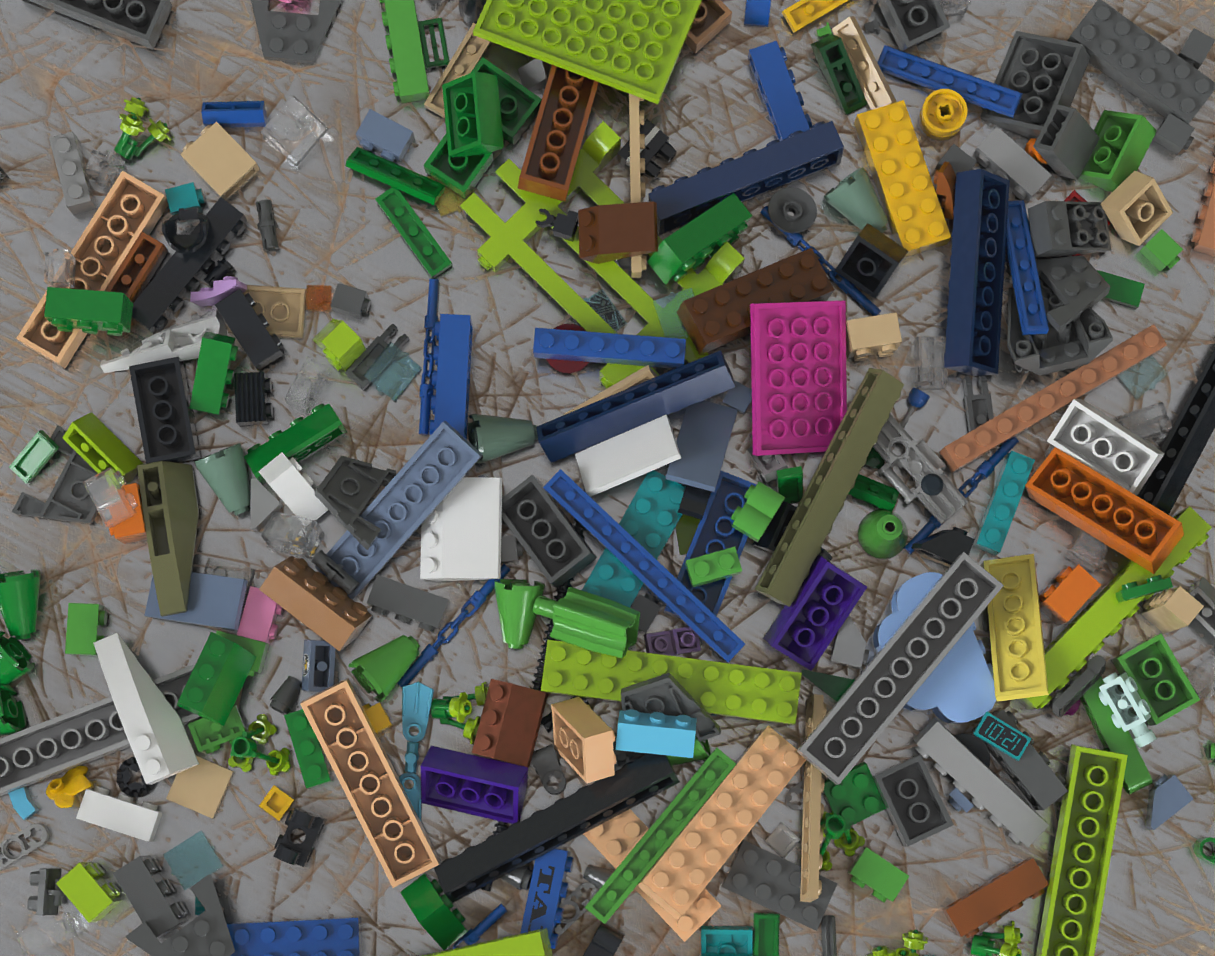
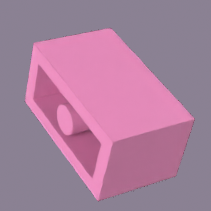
[237,586,283,644]

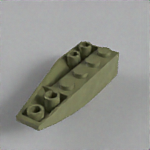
[137,461,199,617]

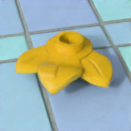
[46,766,91,808]

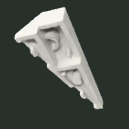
[100,305,228,373]

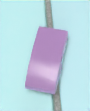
[190,276,247,307]
[644,627,701,656]

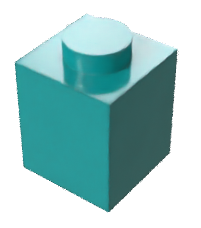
[165,182,205,216]

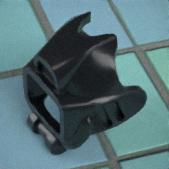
[162,208,210,253]

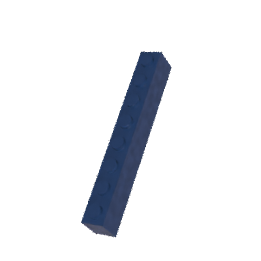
[536,350,736,463]

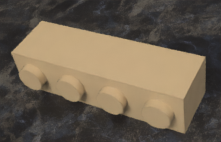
[1141,586,1204,634]

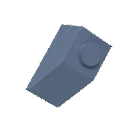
[1145,774,1193,830]

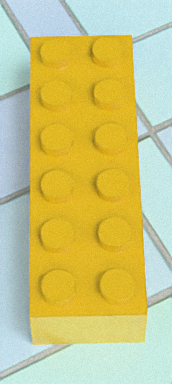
[854,100,951,258]

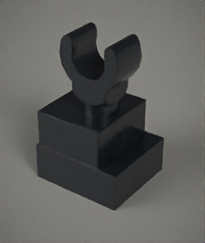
[536,209,579,242]

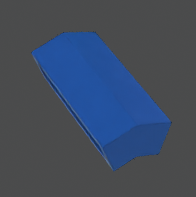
[201,101,267,128]

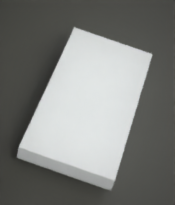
[575,415,681,497]

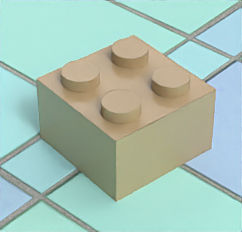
[1101,171,1173,246]
[846,312,902,361]

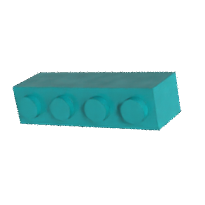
[972,451,1035,556]

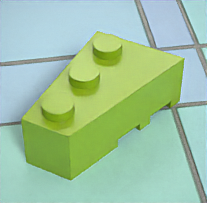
[312,319,366,372]

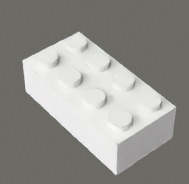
[1047,399,1165,496]

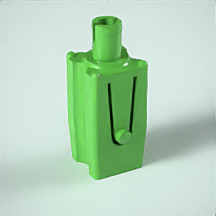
[533,587,640,658]

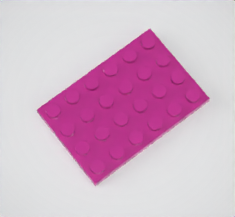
[750,300,847,456]

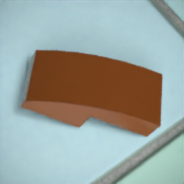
[934,161,956,219]

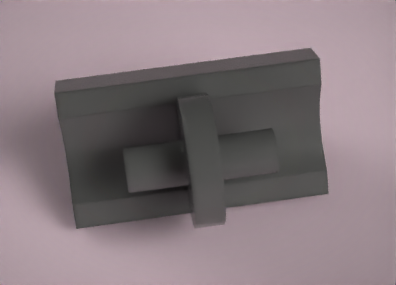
[27,868,66,916]

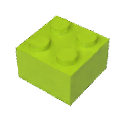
[56,862,123,923]

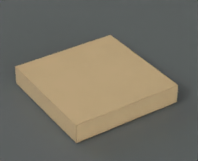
[166,755,234,819]

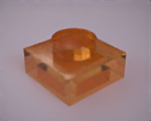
[306,285,332,312]

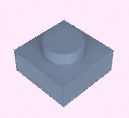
[947,786,974,813]

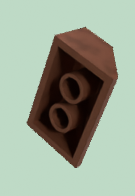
[472,679,548,768]

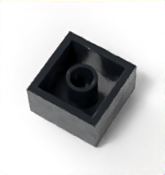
[835,223,908,299]

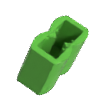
[730,482,785,543]

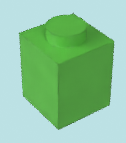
[1139,229,1183,272]

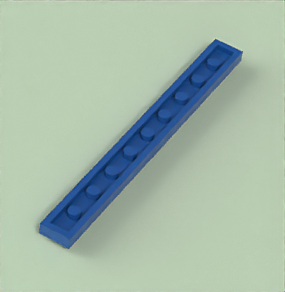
[543,469,745,663]

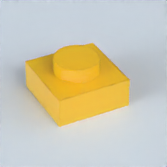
[259,785,295,821]

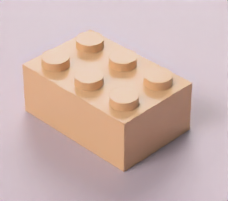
[551,697,617,783]

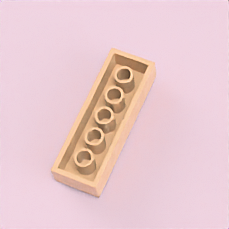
[583,809,721,942]

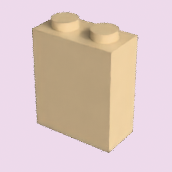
[180,121,260,200]

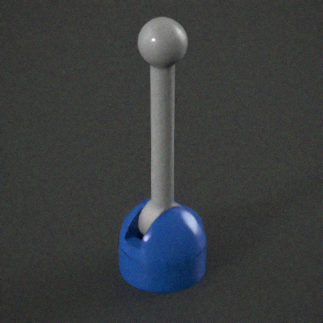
[894,387,930,445]

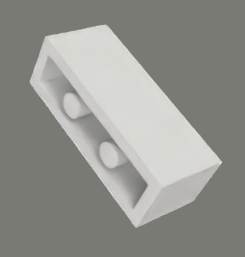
[259,453,328,528]
[76,786,163,842]

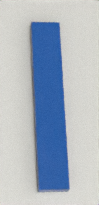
[877,45,1023,118]
[1006,200,1049,335]

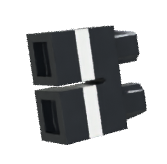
[617,119,677,181]

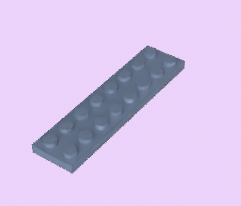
[315,420,483,600]

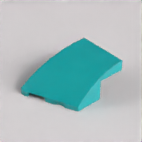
[701,926,753,956]

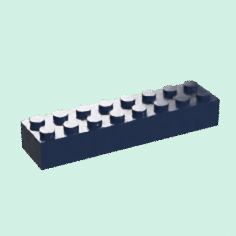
[648,121,844,235]
[944,169,1010,376]

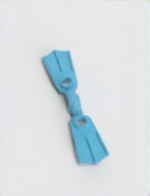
[399,682,434,821]

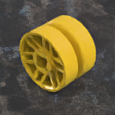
[919,89,968,141]

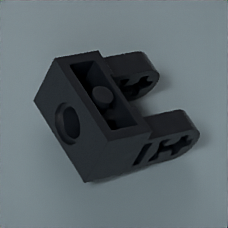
[273,807,327,867]

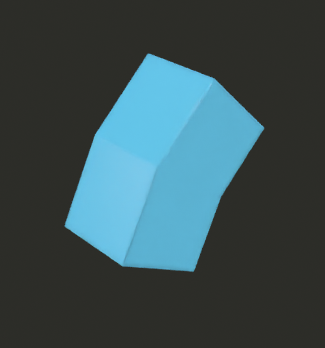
[8,787,39,820]

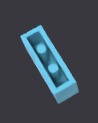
[615,709,697,758]

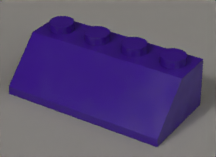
[764,555,867,671]
[421,746,528,824]

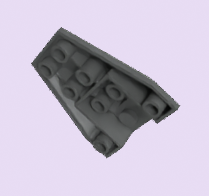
[1007,280,1113,376]

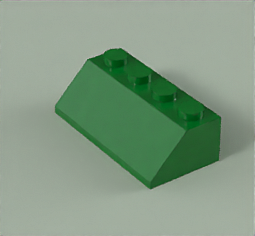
[244,403,347,485]

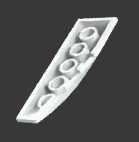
[93,633,199,785]

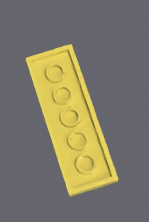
[984,554,1049,702]

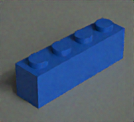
[748,41,812,141]

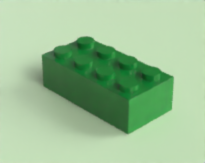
[647,193,753,285]

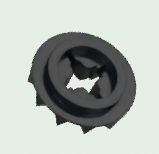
[116,757,157,797]

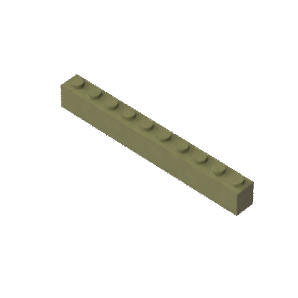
[755,368,904,607]

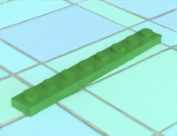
[584,748,736,924]

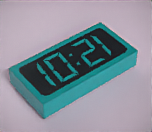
[973,712,1032,761]

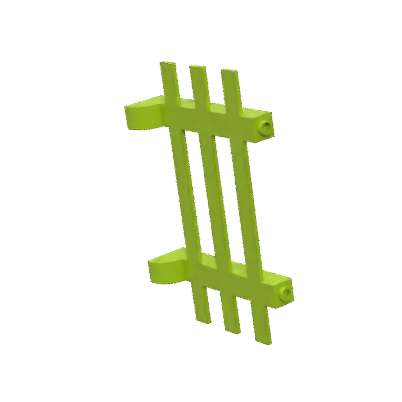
[460,121,745,389]

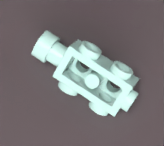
[1098,672,1157,748]

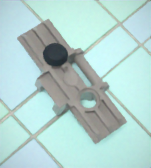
[873,414,968,524]

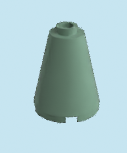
[823,167,888,233]
[468,414,538,464]
[194,443,251,515]

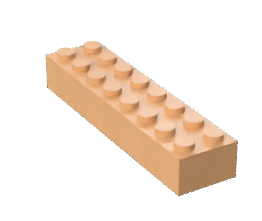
[16,171,168,369]
[300,678,440,888]
[637,725,806,920]

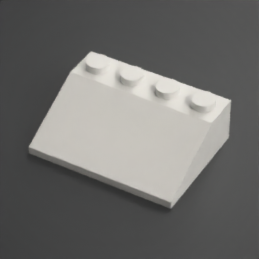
[420,477,502,582]

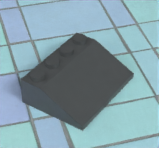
[980,31,1090,139]

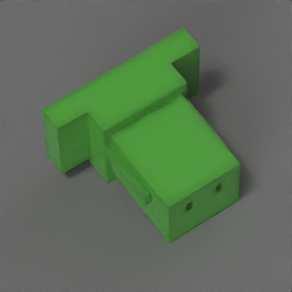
[817,22,832,38]

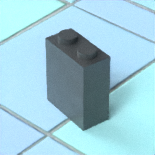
[1033,104,1100,180]

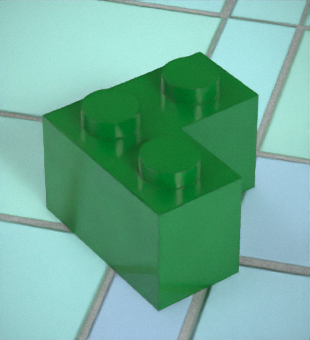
[400,873,468,950]

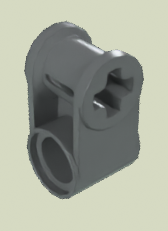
[531,744,567,795]

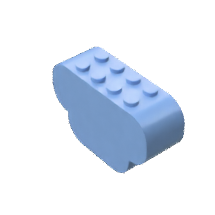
[873,572,996,724]

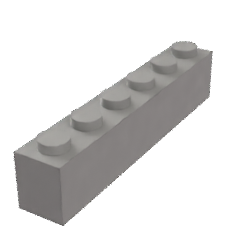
[914,717,1049,847]

